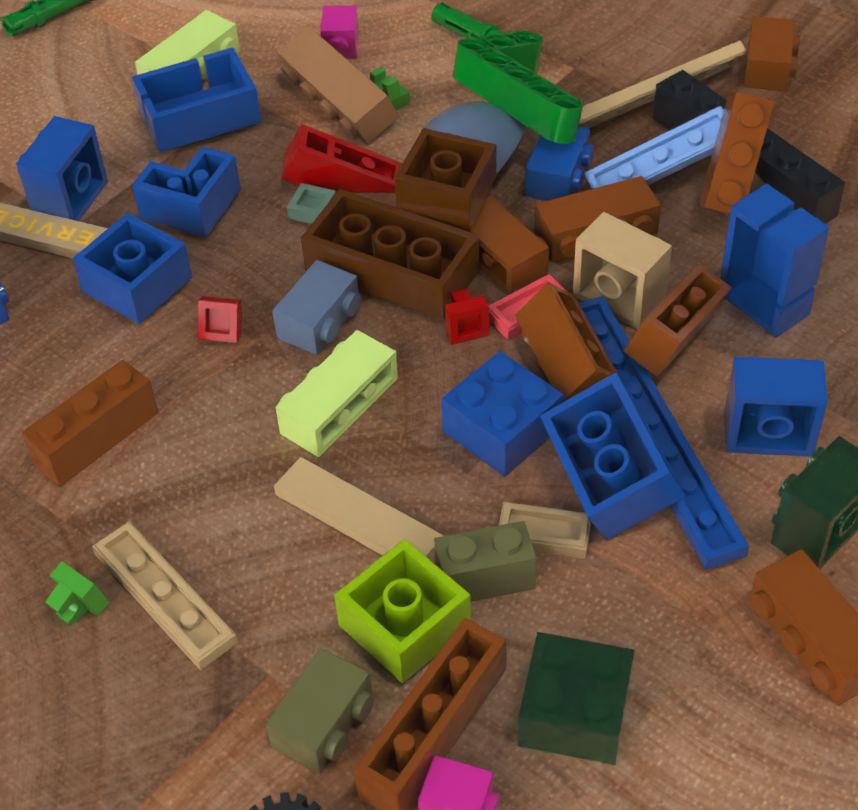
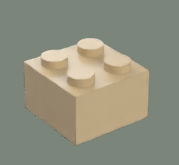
[573,212,672,330]

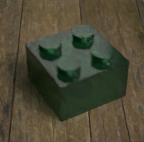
[771,436,858,569]
[517,632,635,766]

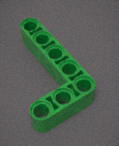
[452,31,583,144]

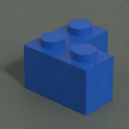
[132,147,241,237]

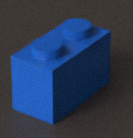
[525,127,594,201]

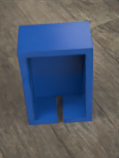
[131,48,261,153]
[720,183,830,338]

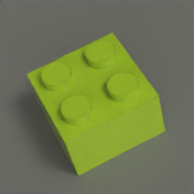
[334,538,471,684]

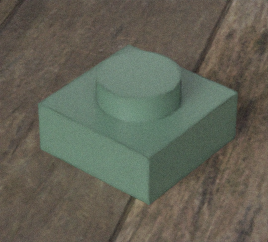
[286,183,336,224]

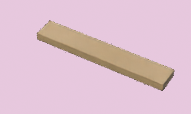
[579,40,746,129]

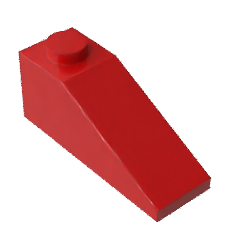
[281,124,402,193]

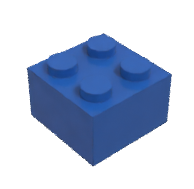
[16,116,108,221]
[72,213,192,324]
[441,351,564,477]
[724,357,828,457]

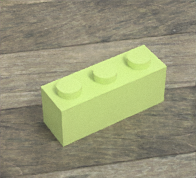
[135,10,241,81]
[275,330,398,457]

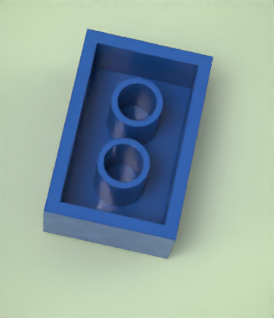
[540,372,686,540]

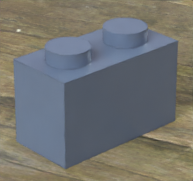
[272,260,361,355]

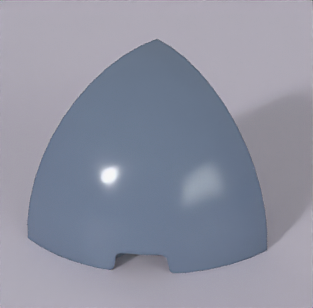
[424,101,526,173]

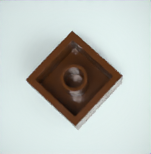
[394,128,497,230]

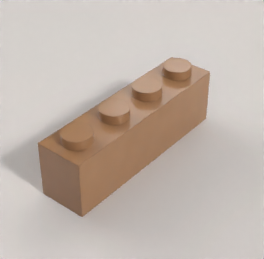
[276,25,399,145]

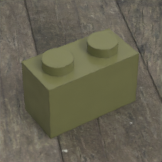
[434,521,536,602]
[266,648,374,774]

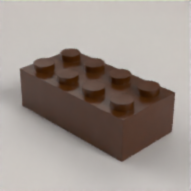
[301,189,479,321]

